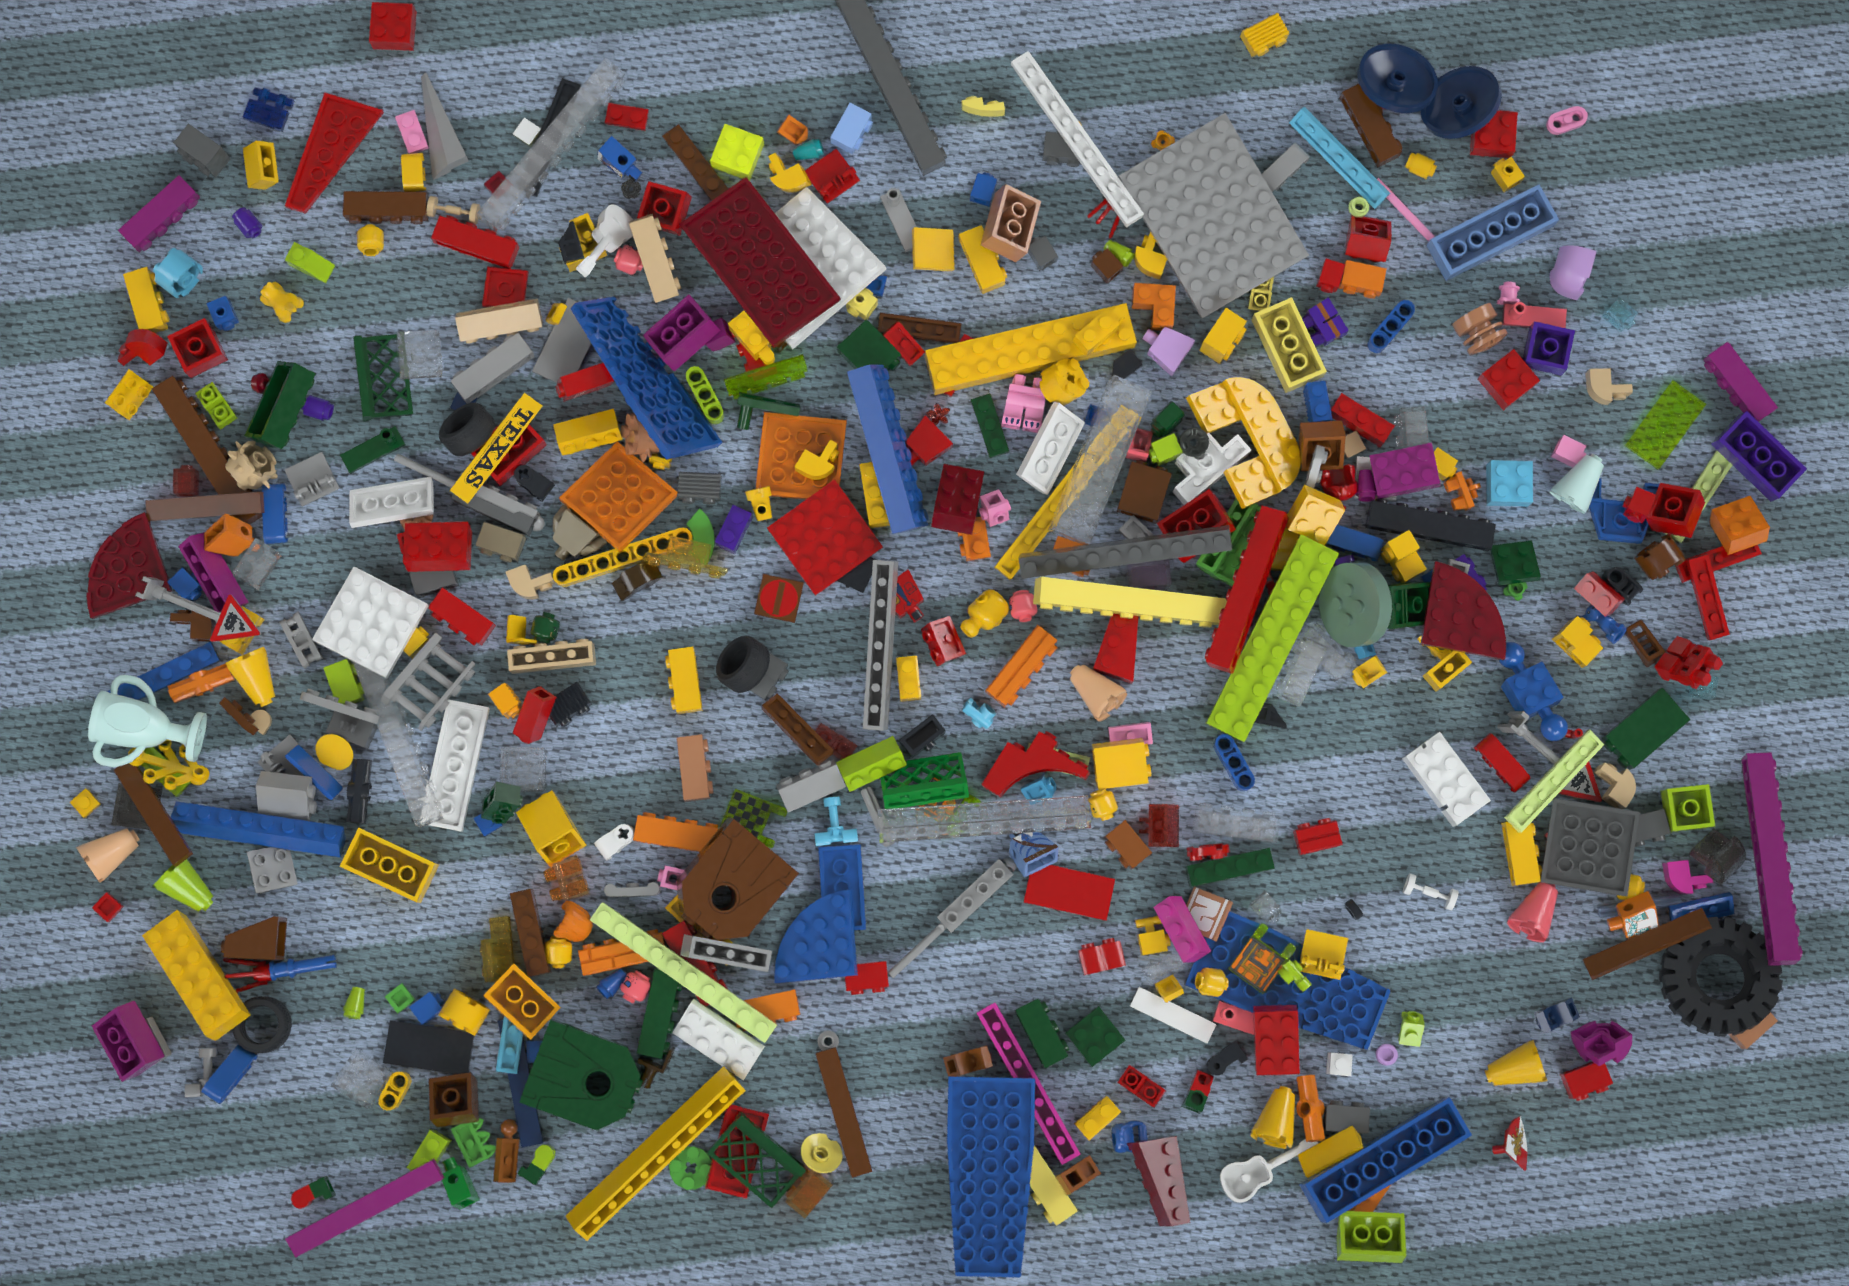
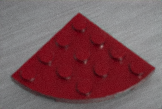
[86,512,172,619]
[1420,561,1506,660]

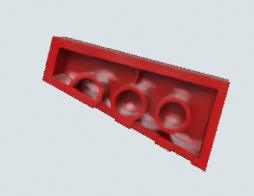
[1093,613,1139,684]

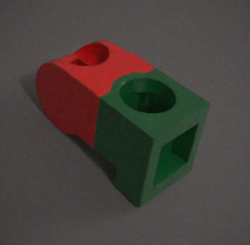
[1181,1070,1214,1114]
[291,1176,336,1209]

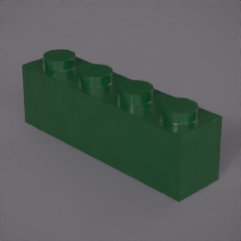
[1185,848,1275,888]
[637,969,683,1059]

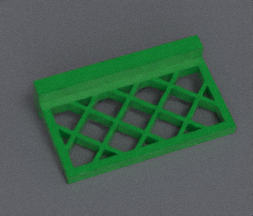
[880,752,969,810]

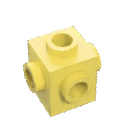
[846,288,878,320]

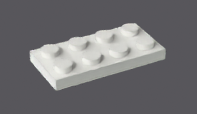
[1016,402,1085,495]
[349,477,434,528]
[673,999,765,1080]

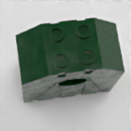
[519,1018,643,1130]

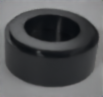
[1344,899,1364,920]

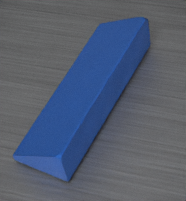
[285,745,343,800]

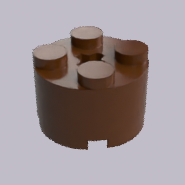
[1634,534,1686,580]

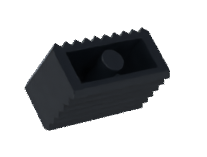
[549,682,592,728]

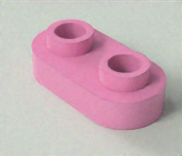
[1546,106,1588,135]

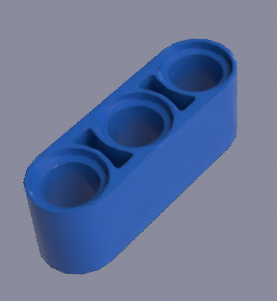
[1367,300,1415,353]
[262,483,288,544]
[1326,525,1384,561]
[1213,734,1255,791]
[201,1044,258,1104]

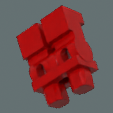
[1654,636,1723,689]

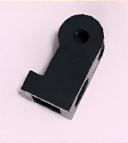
[1206,1041,1248,1076]

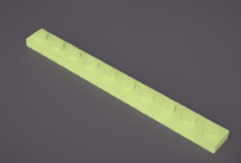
[590,902,777,1043]

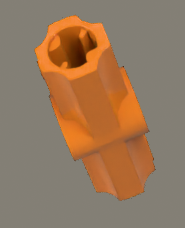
[168,663,235,703]
[1296,1075,1325,1142]

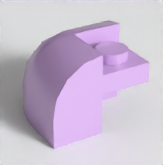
[1550,245,1596,300]

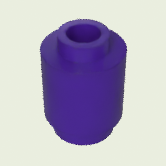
[232,207,262,238]
[301,395,334,421]

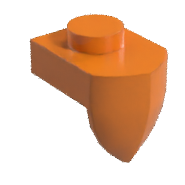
[777,115,808,145]

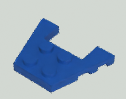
[1589,478,1659,544]

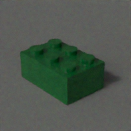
[1014,998,1069,1068]

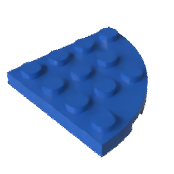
[774,890,858,984]

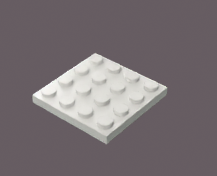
[312,567,429,679]

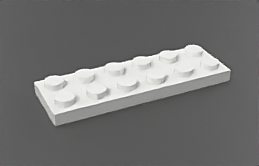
[420,700,490,832]

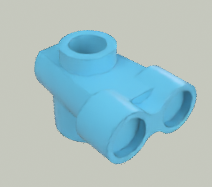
[962,698,996,729]

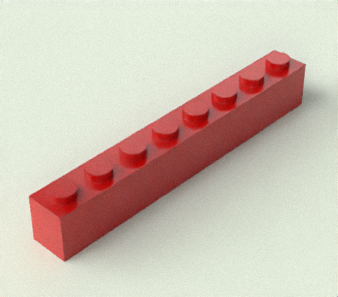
[1205,505,1289,674]

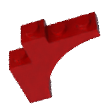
[981,731,1090,798]

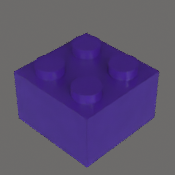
[1523,321,1575,376]

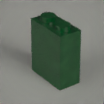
[837,319,901,371]

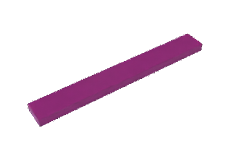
[285,1159,444,1258]

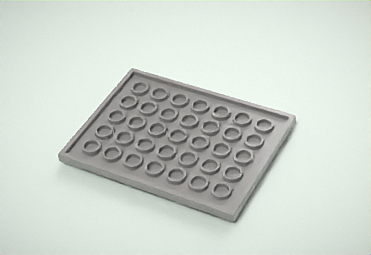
[1118,113,1309,319]

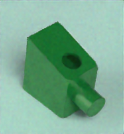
[442,1157,480,1210]

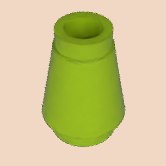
[1103,239,1135,267]
[343,987,365,1020]

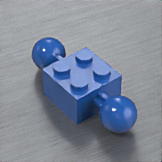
[1498,642,1568,741]

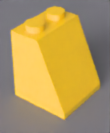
[516,790,587,868]

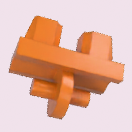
[1443,471,1481,511]

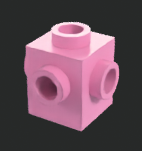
[979,489,1011,527]

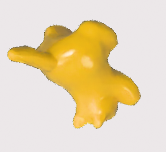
[260,282,304,323]

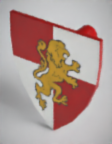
[1492,1116,1527,1171]

